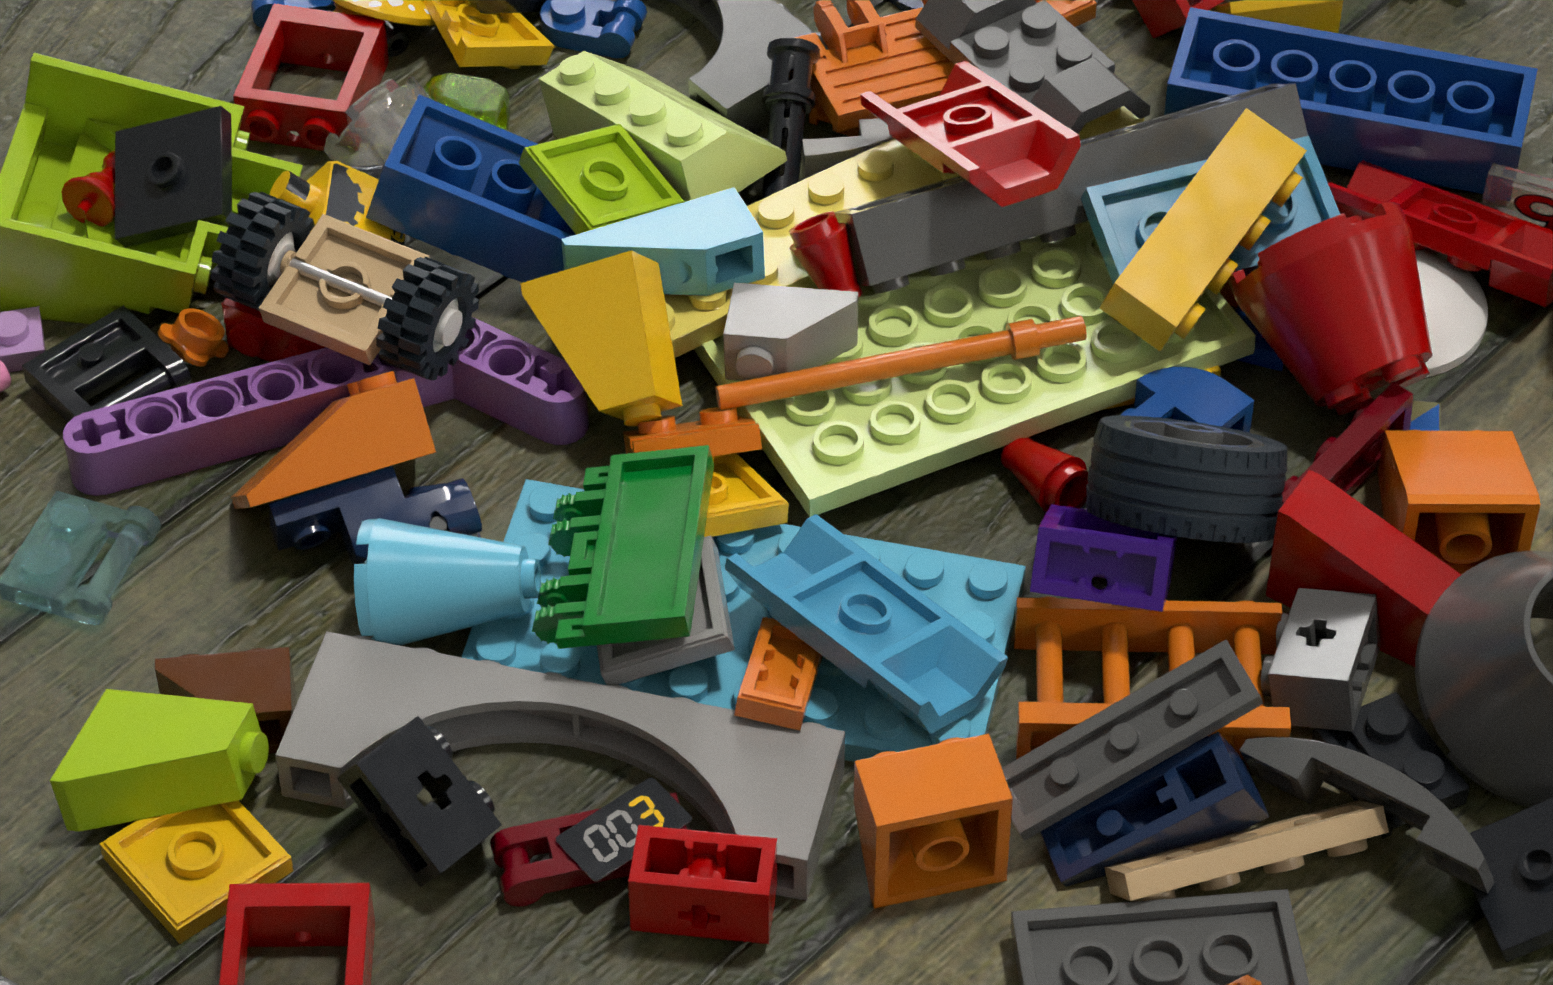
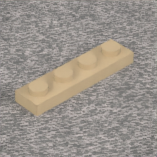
[1105,800,1389,901]

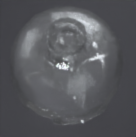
[324,76,431,166]

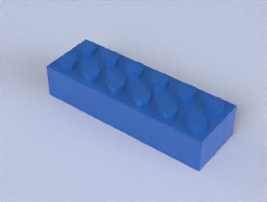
[1164,7,1538,199]

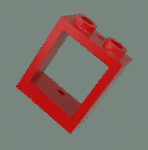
[233,3,389,155]
[219,883,375,985]

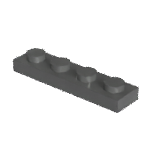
[1002,640,1264,841]

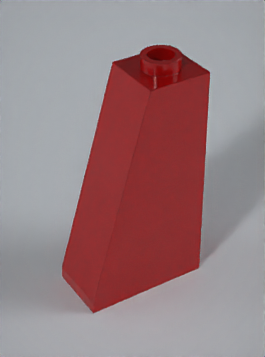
[1266,470,1461,667]

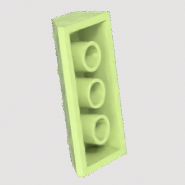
[538,51,787,202]

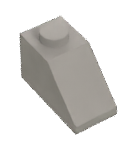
[723,283,858,381]

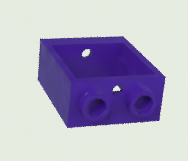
[1030,504,1177,612]

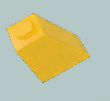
[520,250,683,426]

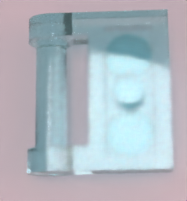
[0,490,161,625]

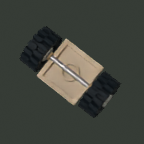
[211,191,479,381]

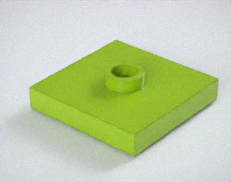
[518,124,685,234]

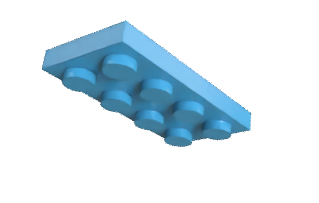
[1080,136,1340,284]

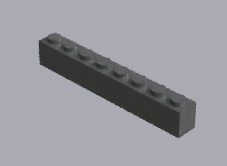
[834,84,1308,293]

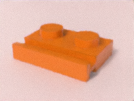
[623,407,762,457]

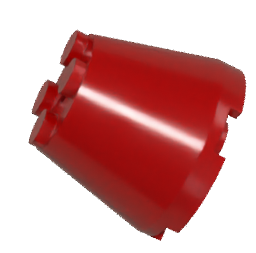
[1228,202,1433,415]

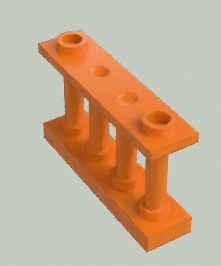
[1014,596,1291,769]

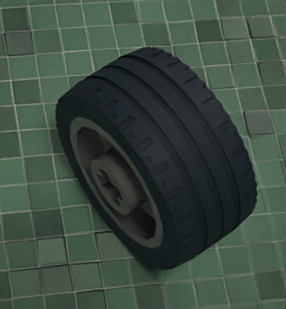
[1086,415,1287,543]

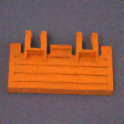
[794,0,955,132]

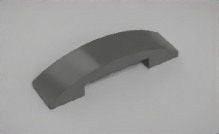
[1239,737,1495,894]

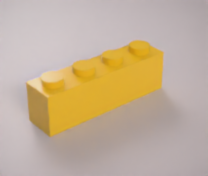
[1100,108,1307,351]

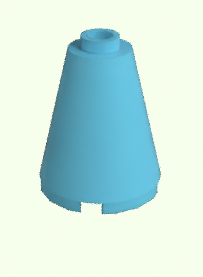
[354,518,541,646]

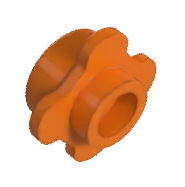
[158,308,229,367]

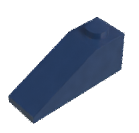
[1041,732,1269,887]

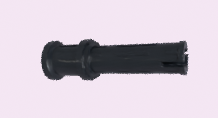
[762,38,820,199]

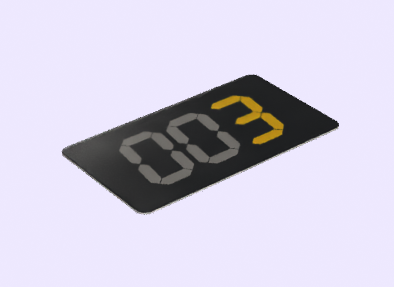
[556,778,692,881]

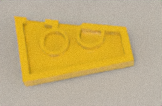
[422,0,554,69]

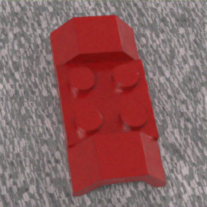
[860,61,1081,207]
[1328,160,1553,307]

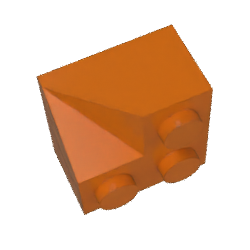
[854,734,1013,909]

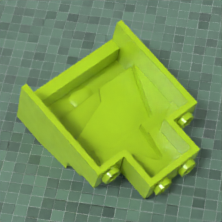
[0,53,303,324]

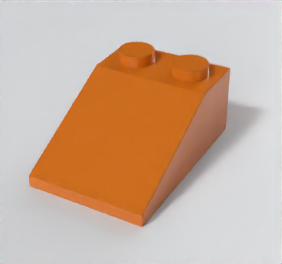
[231,371,436,509]

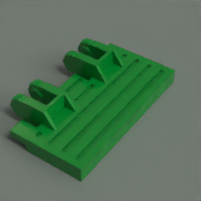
[532,445,714,649]

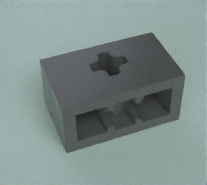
[1261,588,1381,732]

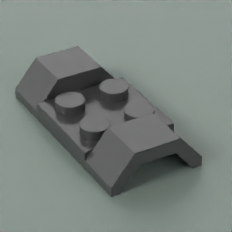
[915,0,1151,134]

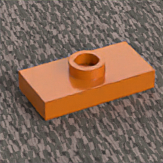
[734,617,822,731]

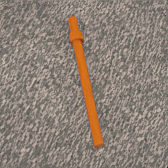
[715,316,1087,411]

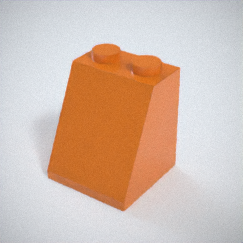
[1378,430,1541,575]

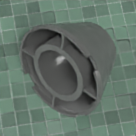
[1415,551,1553,807]

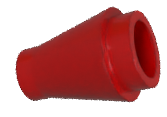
[789,211,863,297]
[1001,437,1089,512]

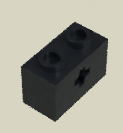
[337,716,502,887]

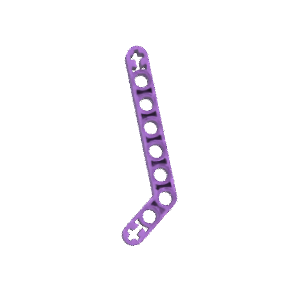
[63,317,589,496]

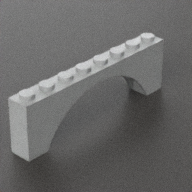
[276,631,845,901]

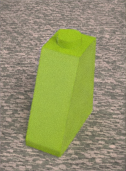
[50,689,269,832]

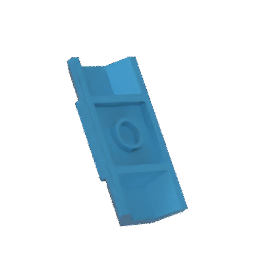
[725,514,1008,734]

